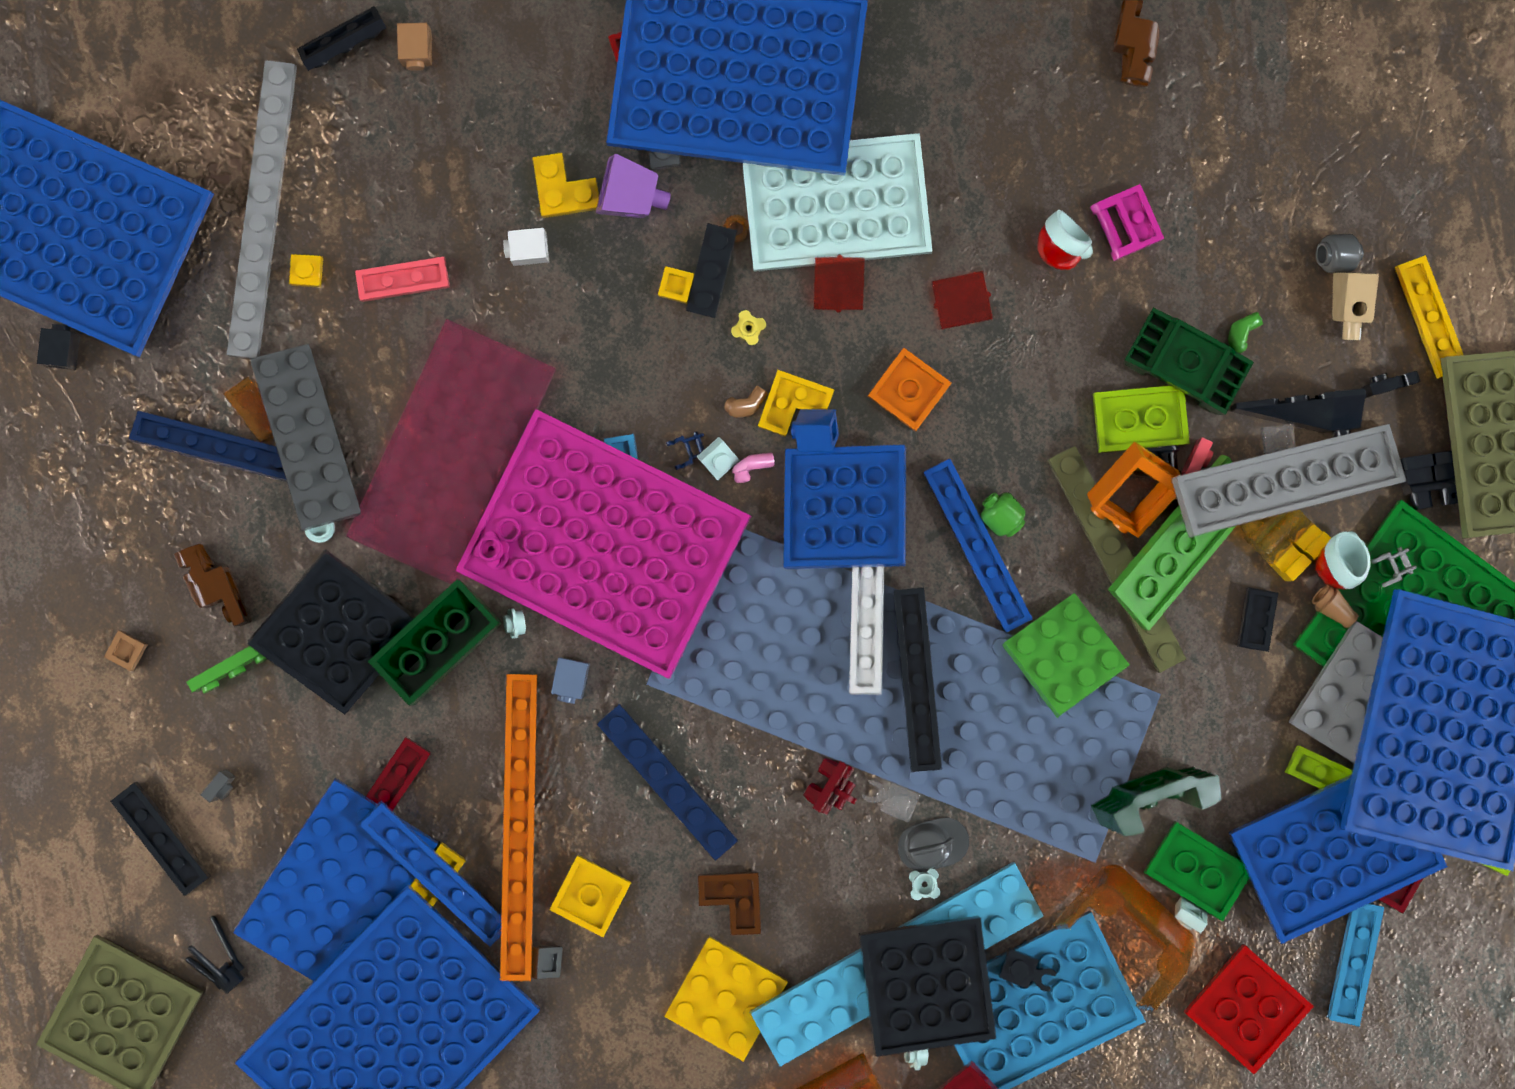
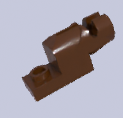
[1112,0,1160,87]
[174,544,252,626]

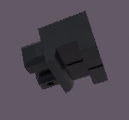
[1400,451,1458,510]

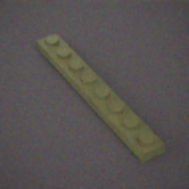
[1047,446,1186,673]

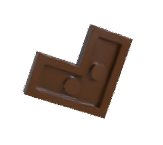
[698,872,761,935]

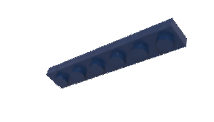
[129,411,287,482]
[597,704,738,861]

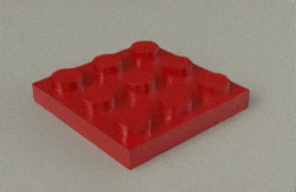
[1183,944,1314,1075]

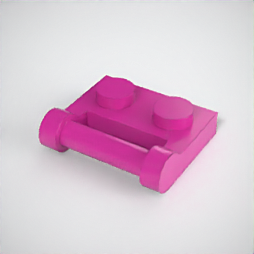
[1090,184,1164,261]

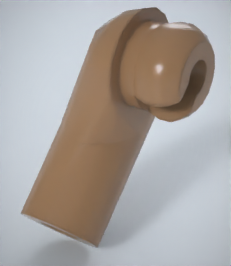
[724,385,768,418]

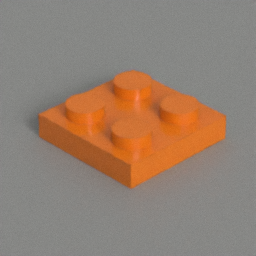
[867,347,952,432]

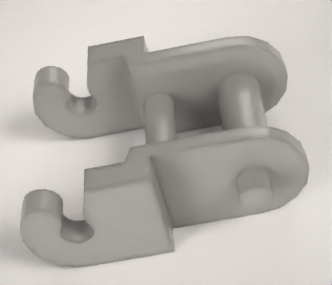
[1370,547,1417,587]

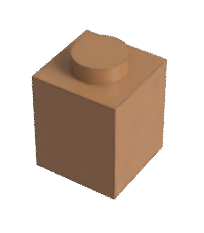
[397,23,432,71]

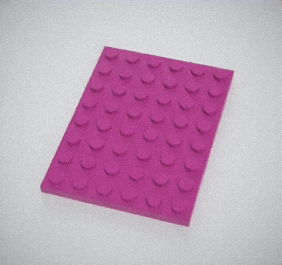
[455,409,751,679]

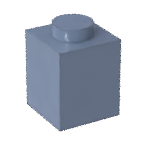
[551,657,590,704]

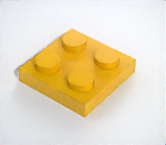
[550,855,631,937]

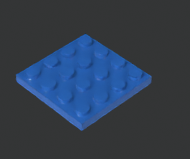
[783,445,906,569]

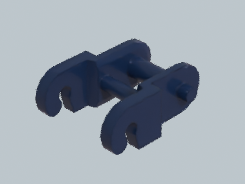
[666,432,705,470]

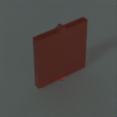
[813,254,865,313]
[931,271,993,330]

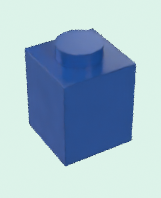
[791,409,839,451]

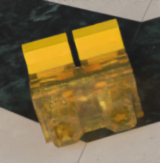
[1239,510,1331,581]

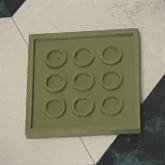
[36,935,204,1089]

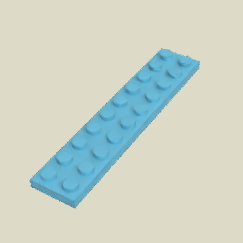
[750,862,1044,1066]

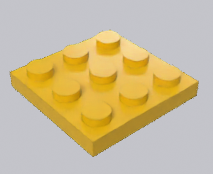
[664,936,788,1062]

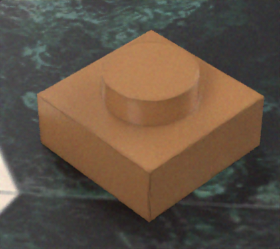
[104,630,148,671]

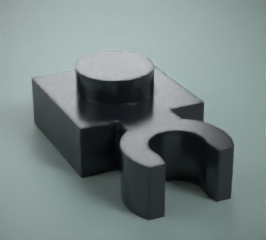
[1361,371,1420,398]
[998,948,1057,992]

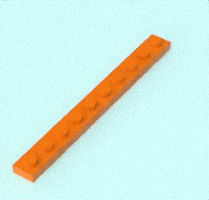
[500,674,537,981]

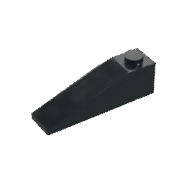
[1230,389,1366,438]

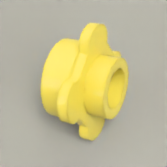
[731,310,766,345]

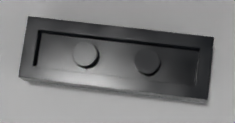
[297,6,387,71]
[686,223,738,318]

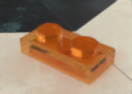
[223,377,272,443]

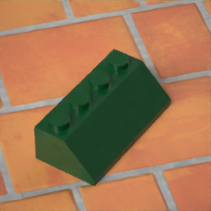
[368,578,503,706]

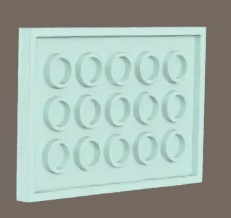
[742,133,932,272]

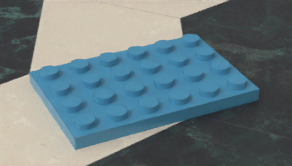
[954,911,1146,1089]

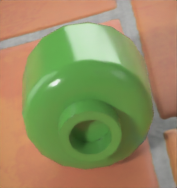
[981,492,1026,537]

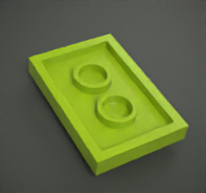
[1093,386,1190,453]

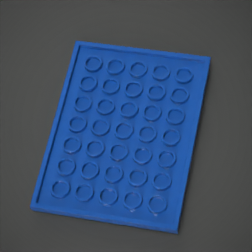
[606,0,868,176]
[0,100,214,358]
[1340,589,1515,871]
[235,884,540,1089]

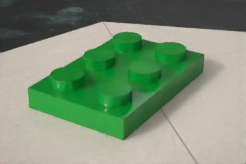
[1143,821,1249,921]

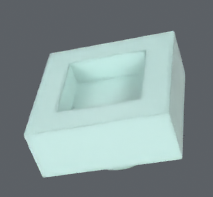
[697,437,740,480]
[1175,896,1208,933]

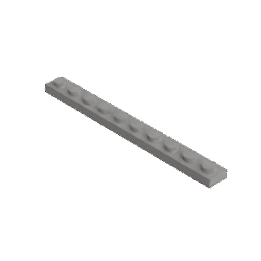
[227,60,297,359]

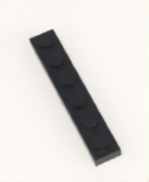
[893,587,942,772]

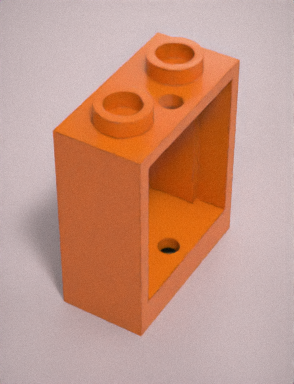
[1087,441,1181,538]

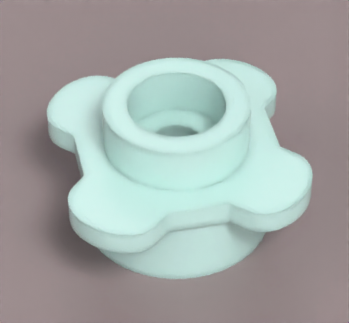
[503,608,526,639]
[909,869,940,900]
[904,1049,928,1070]

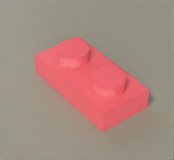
[1181,437,1213,475]

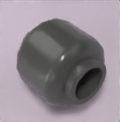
[1316,234,1364,273]

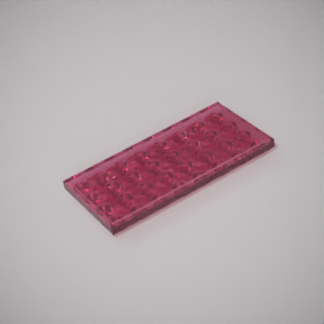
[346,319,556,584]

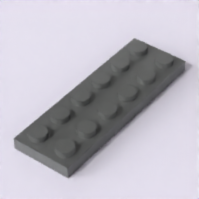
[250,344,361,531]

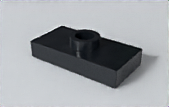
[1237,587,1279,652]

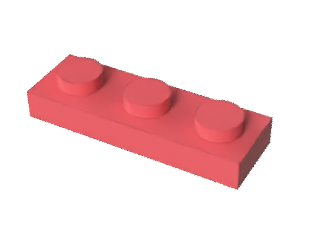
[355,256,450,302]

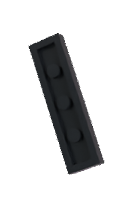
[110,782,211,897]

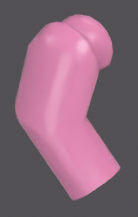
[732,452,774,483]

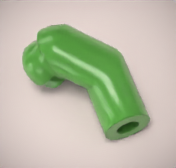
[1228,312,1263,353]

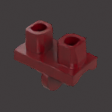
[803,758,858,816]

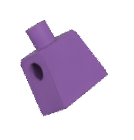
[595,154,671,218]

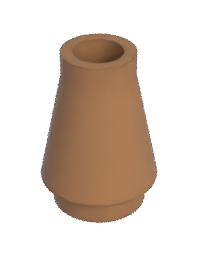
[1312,585,1358,628]

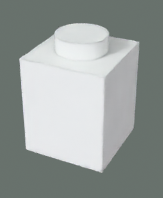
[503,228,549,266]

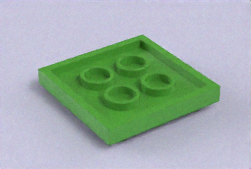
[1002,593,1130,718]

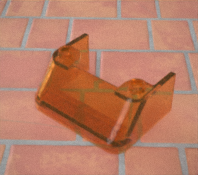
[1052,865,1195,1011]

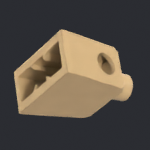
[1332,273,1379,340]

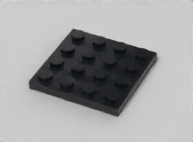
[248,549,415,715]
[859,916,996,1057]

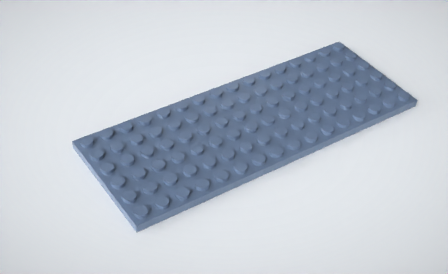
[646,530,1161,863]

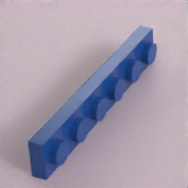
[923,459,1033,633]
[359,801,502,947]

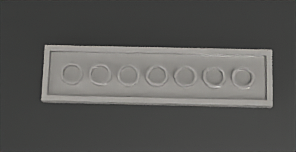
[1172,424,1407,538]

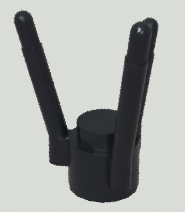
[186,916,245,994]

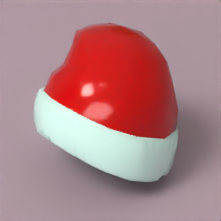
[1037,210,1093,270]
[1316,531,1371,589]

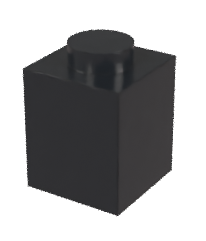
[37,324,80,370]

